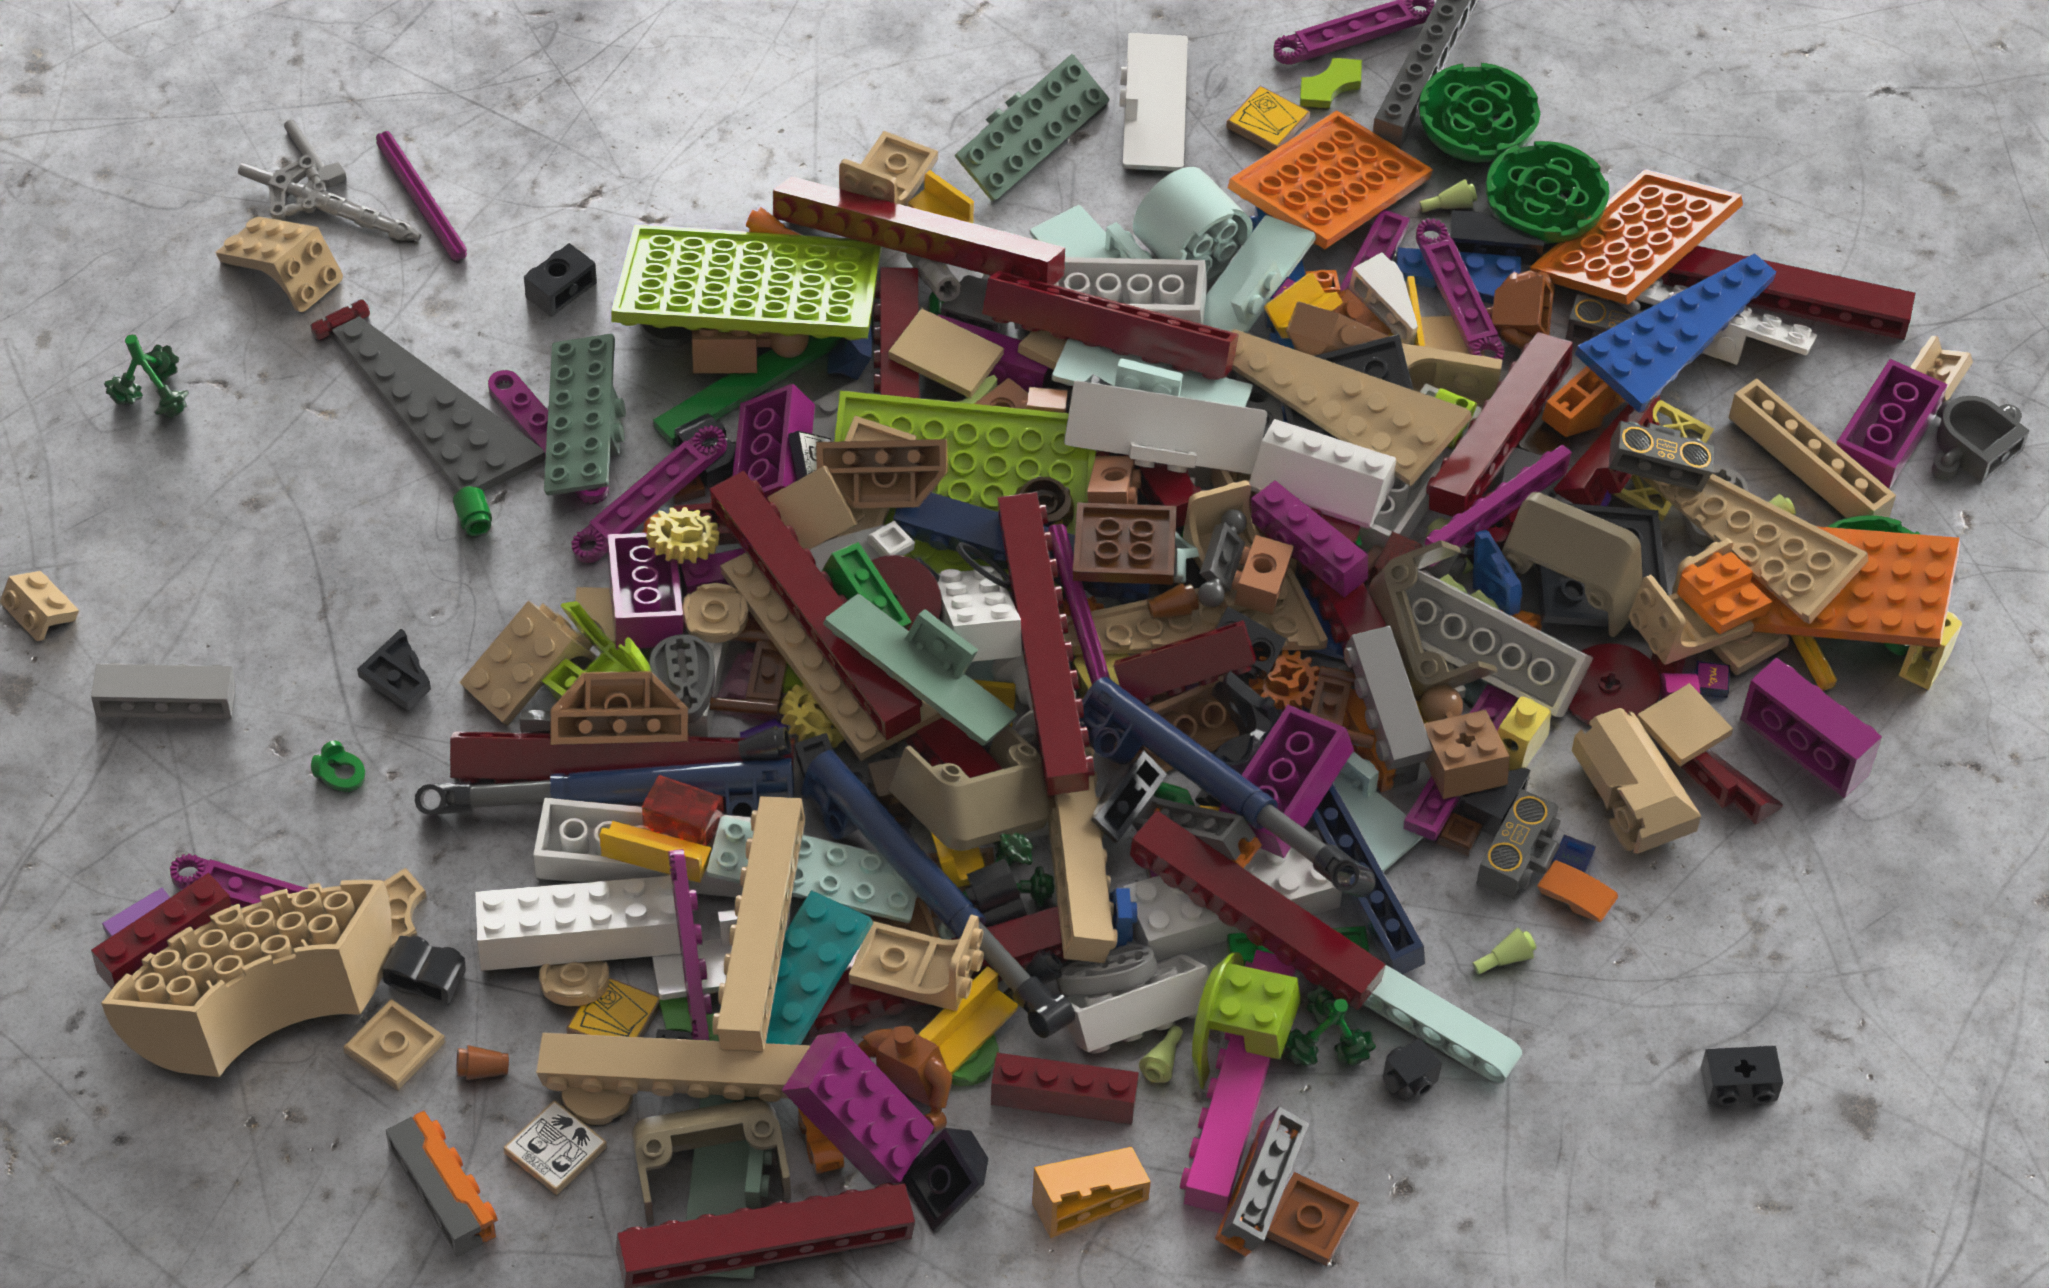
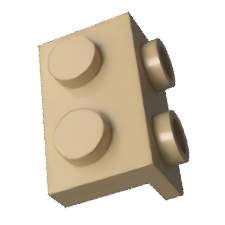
[1910,336,1973,402]
[0,571,79,641]

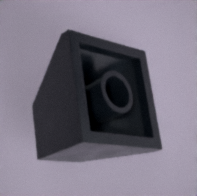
[902,1128,989,1231]

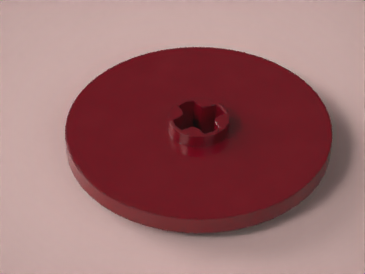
[871,555,942,631]
[1568,643,1661,725]

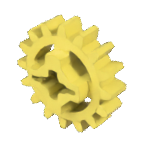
[646,507,719,564]
[779,684,844,748]

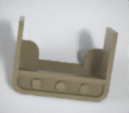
[1501,492,1642,637]
[1369,540,1498,701]
[889,725,1050,851]
[632,1098,791,1226]

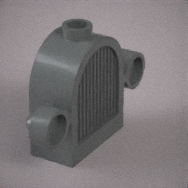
[1932,396,2030,483]

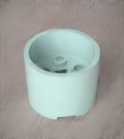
[1133,167,1253,284]

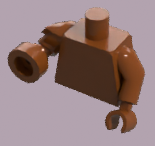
[1485,270,1555,350]
[858,1026,952,1135]

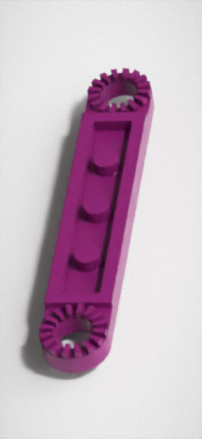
[1273,0,1435,65]
[1416,218,1505,363]
[488,370,609,504]
[571,425,727,563]
[668,849,712,1041]
[170,853,308,908]

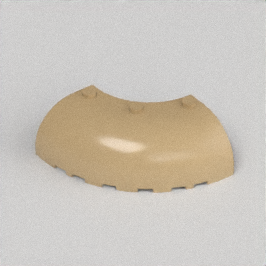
[101,880,392,1077]

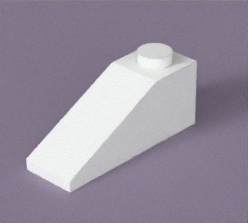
[1349,252,1418,345]

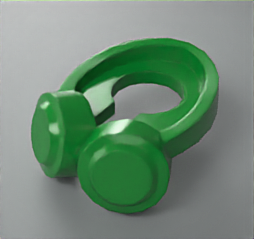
[311,740,365,792]

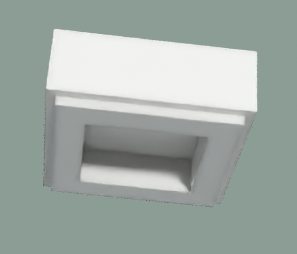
[867,521,915,557]

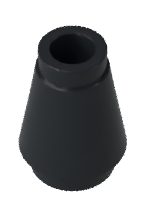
[738,726,792,761]

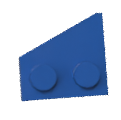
[1472,530,1523,615]
[1109,888,1137,947]

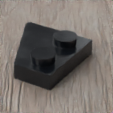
[357,629,431,711]

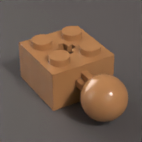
[692,328,809,373]
[1420,685,1510,799]

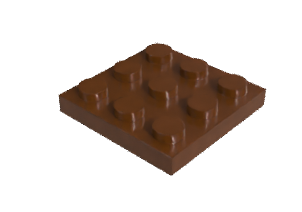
[1073,502,1176,585]

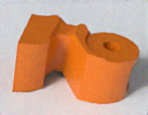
[798,1108,844,1174]

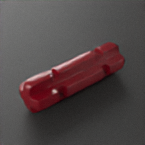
[310,299,370,340]

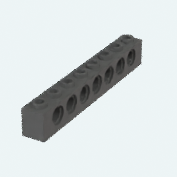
[1373,0,1479,149]

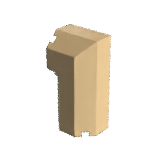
[1571,708,1701,854]

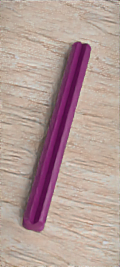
[376,131,467,262]
[1048,524,1110,685]

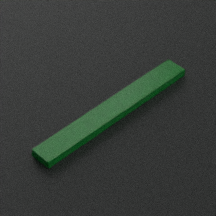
[653,316,873,446]

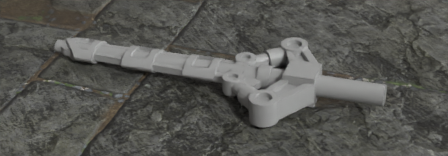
[238,155,421,241]

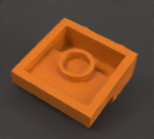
[1677,552,1772,635]

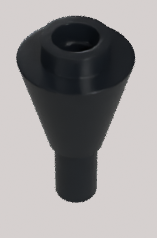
[1003,949,1063,1001]

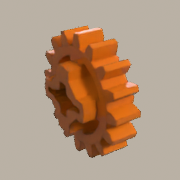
[1249,650,1320,713]

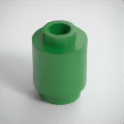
[452,486,492,536]

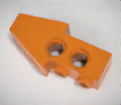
[1542,366,1625,437]

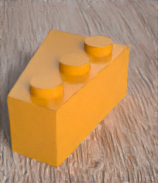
[1032,1147,1151,1238]

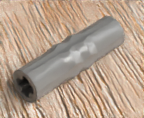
[906,253,961,302]

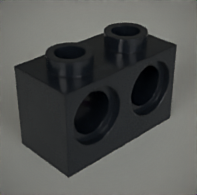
[1214,607,1287,680]

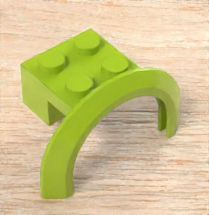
[542,601,651,701]
[1192,952,1301,1089]

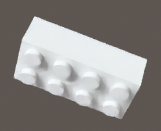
[937,566,1022,662]

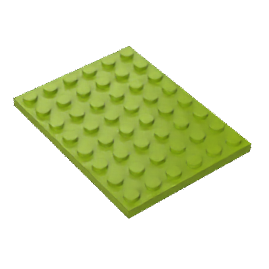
[611,225,882,340]
[834,391,1096,597]

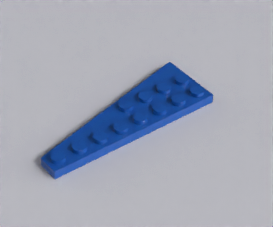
[1575,253,1776,413]

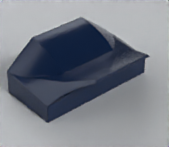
[827,322,872,380]

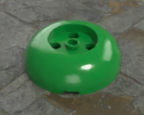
[1419,63,1541,163]
[1486,141,1610,244]

